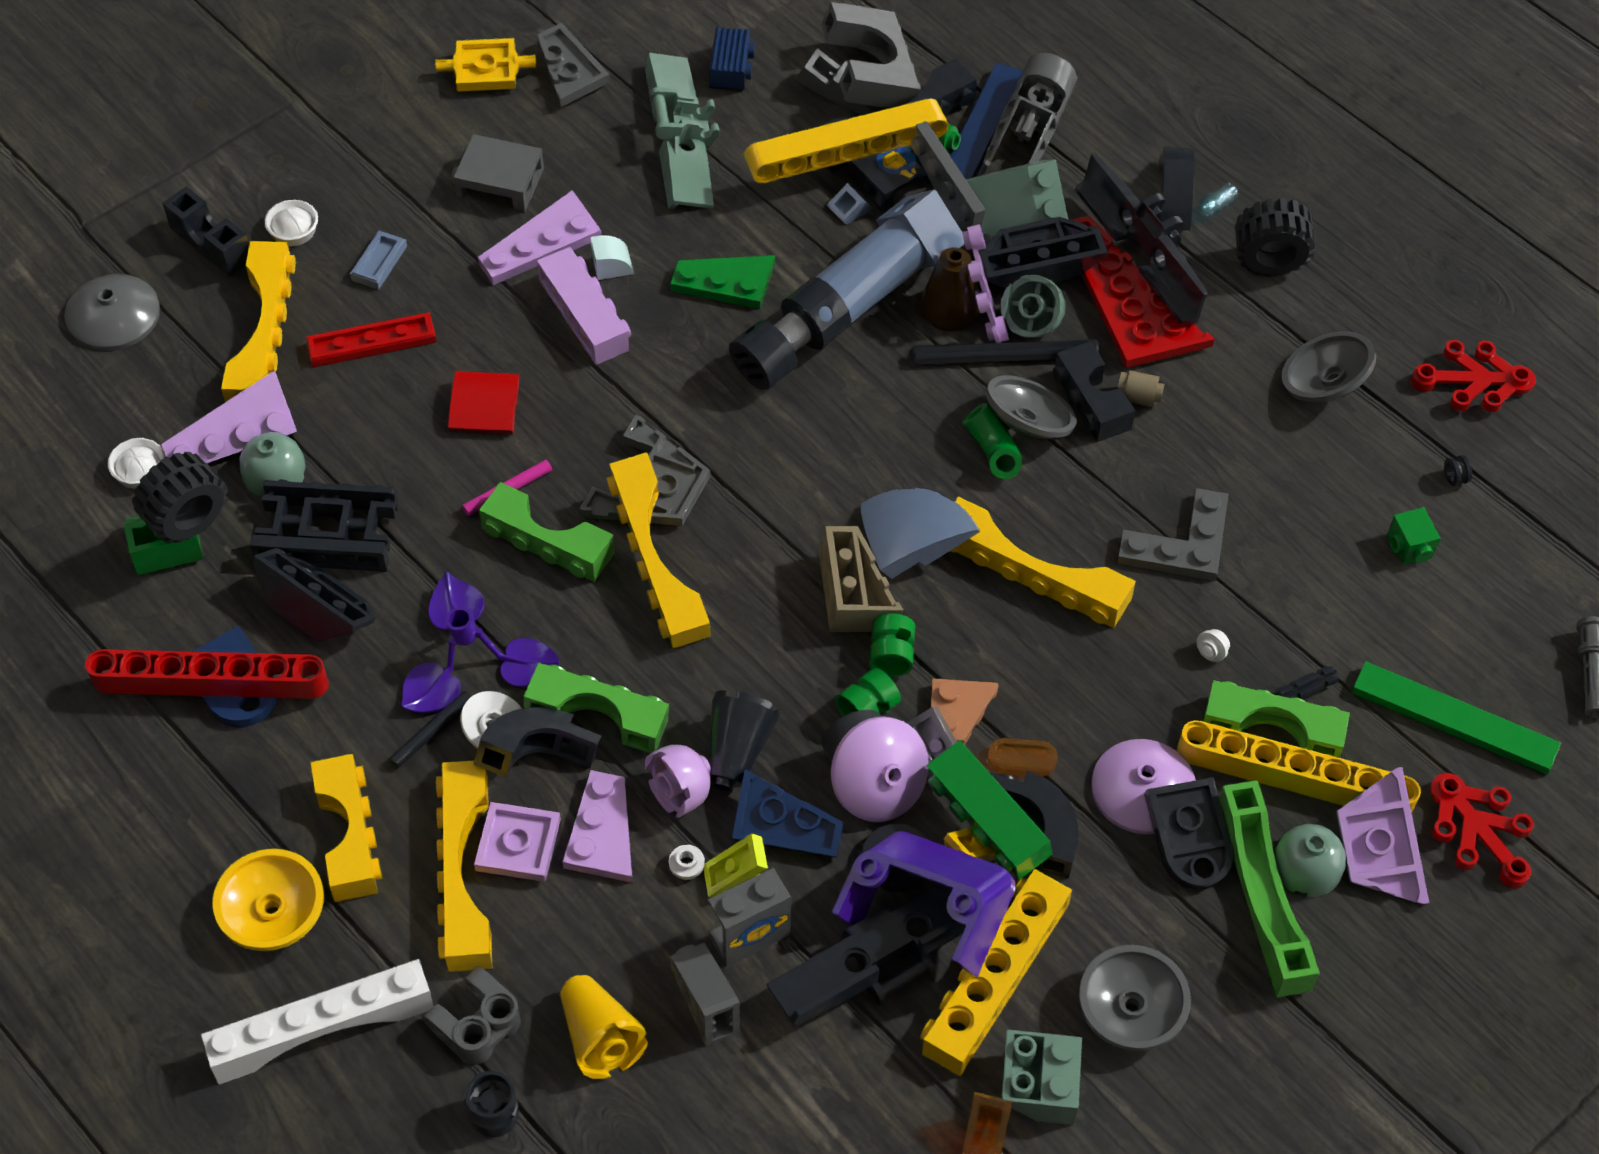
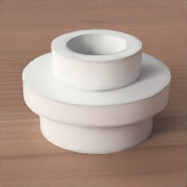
[1197,629,1230,662]
[669,845,705,880]

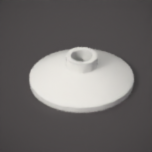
[460,691,522,748]

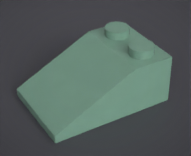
[966,160,1068,236]

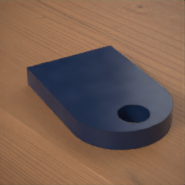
[192,626,278,727]

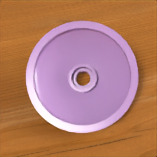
[831,717,929,822]
[1091,739,1196,835]

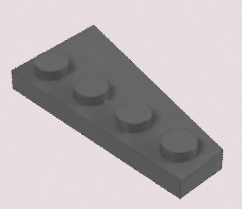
[911,121,986,251]

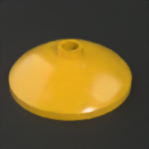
[213,849,324,951]

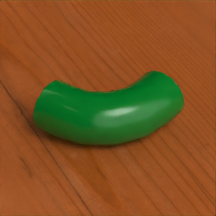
[962,403,1022,479]

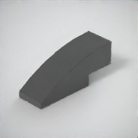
[795,48,884,115]

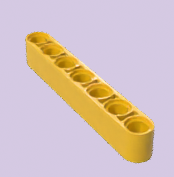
[743,99,949,183]
[1177,720,1421,813]

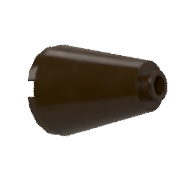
[920,247,980,332]

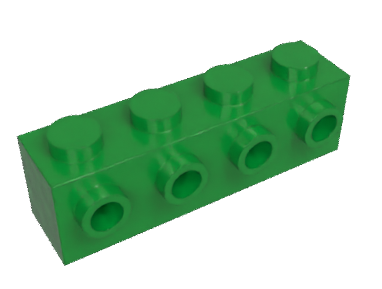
[927,740,1052,880]

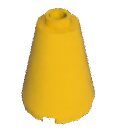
[560,975,648,1079]

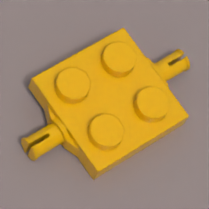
[435,38,536,91]

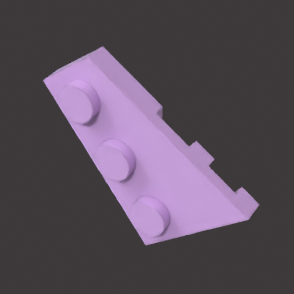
[563,770,633,883]

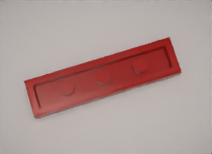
[306,312,437,367]

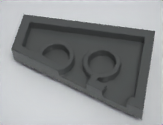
[537,23,610,107]

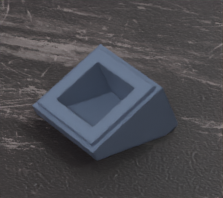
[827,183,873,225]

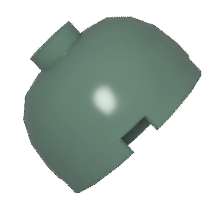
[1001,275,1065,338]
[239,432,306,497]
[1274,824,1346,897]

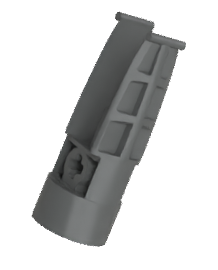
[977,53,1077,177]

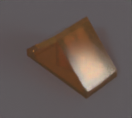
[962,1092,1012,1154]

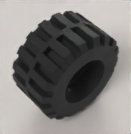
[1235,198,1316,276]
[132,452,228,543]

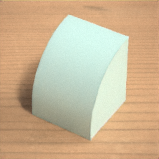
[590,236,634,280]

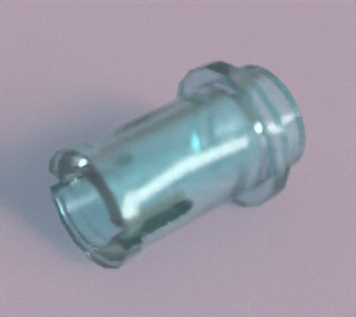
[1200,183,1238,216]

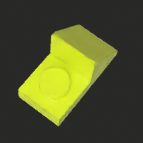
[703,834,768,897]

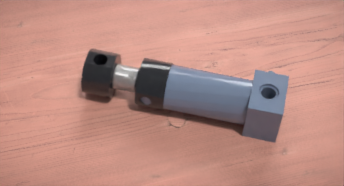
[729,189,964,390]

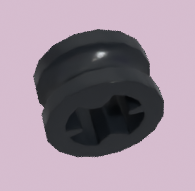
[1444,455,1472,487]

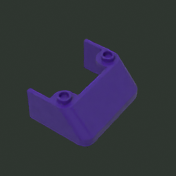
[832,831,1015,977]

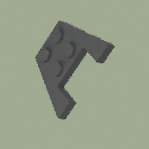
[579,415,710,526]

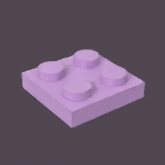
[474,802,561,882]

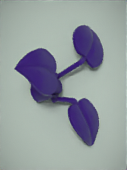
[401,572,560,714]

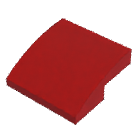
[448,371,520,434]

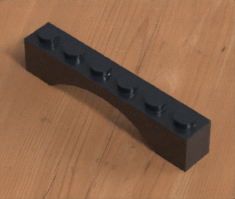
[822,58,977,173]

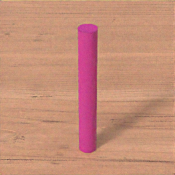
[462,460,552,517]

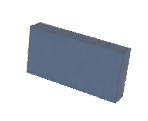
[350,231,407,290]

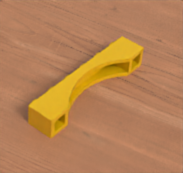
[221,241,296,402]
[606,452,711,649]
[950,497,1136,628]
[436,761,492,972]

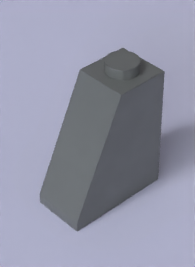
[671,943,740,1046]

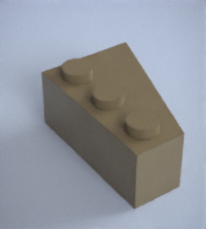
[818,526,904,632]

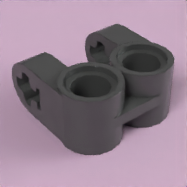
[423,966,521,1065]

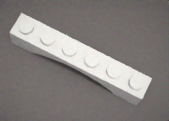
[201,959,434,1084]

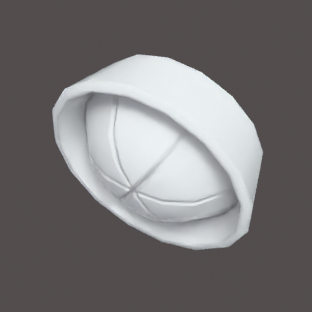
[265,200,318,246]
[108,438,165,489]

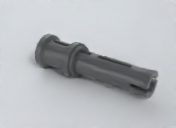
[1576,616,1599,719]

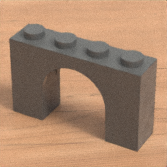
[821,2,921,108]

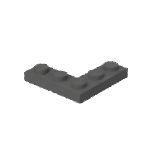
[1117,488,1229,581]

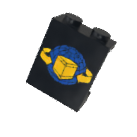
[847,145,929,214]

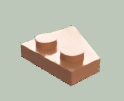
[931,679,998,745]

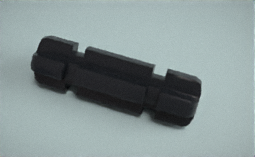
[1275,666,1339,699]

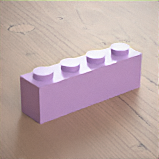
[537,247,631,365]

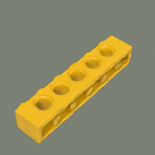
[920,869,1072,1076]

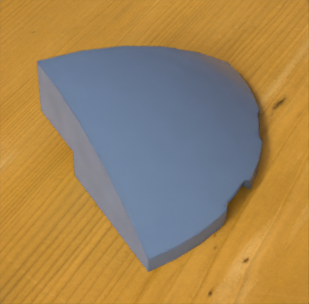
[861,488,981,579]

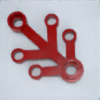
[1410,340,1536,412]
[1431,773,1534,889]

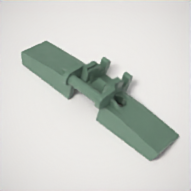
[645,53,720,209]

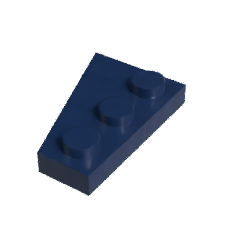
[732,769,843,858]

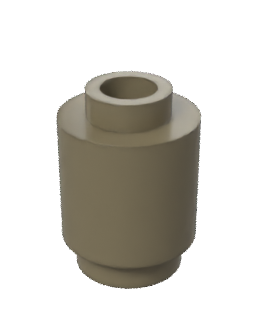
[1118,370,1165,408]

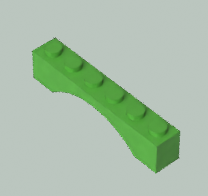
[1219,780,1320,998]

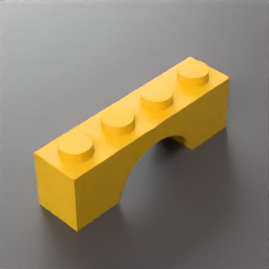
[311,754,382,902]

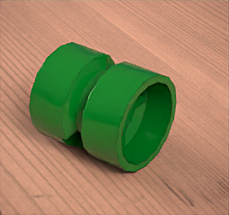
[869,613,916,677]
[836,667,901,717]

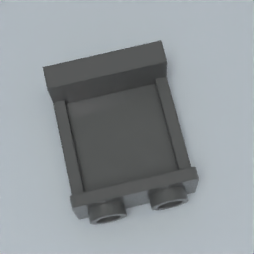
[451,134,544,212]

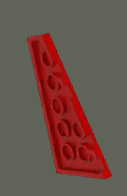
[1072,216,1215,368]

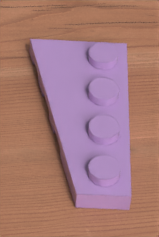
[478,191,601,285]
[161,371,297,463]

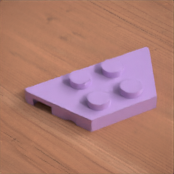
[1336,767,1429,904]

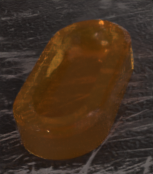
[988,738,1058,777]

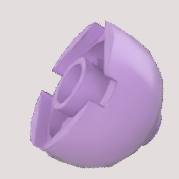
[645,745,711,818]

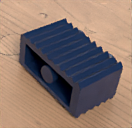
[709,27,755,89]

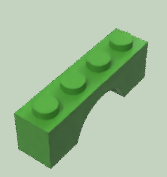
[479,482,615,582]
[524,663,669,753]
[1203,680,1350,758]

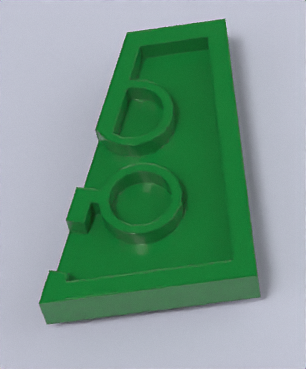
[670,255,775,309]

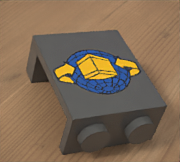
[708,868,791,967]

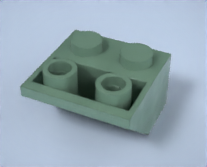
[1002,1029,1082,1125]

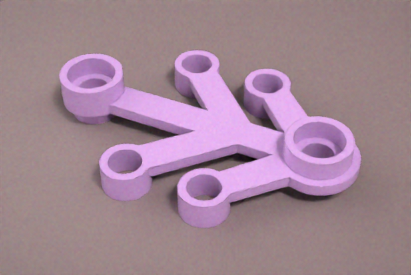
[962,224,1009,343]

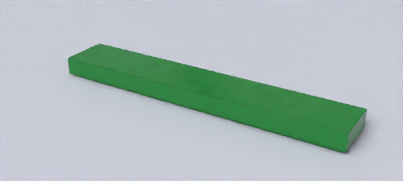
[1352,661,1561,775]

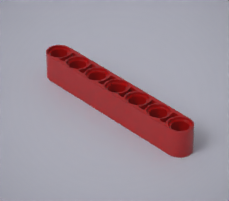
[85,649,329,699]

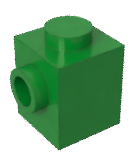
[1387,507,1441,565]

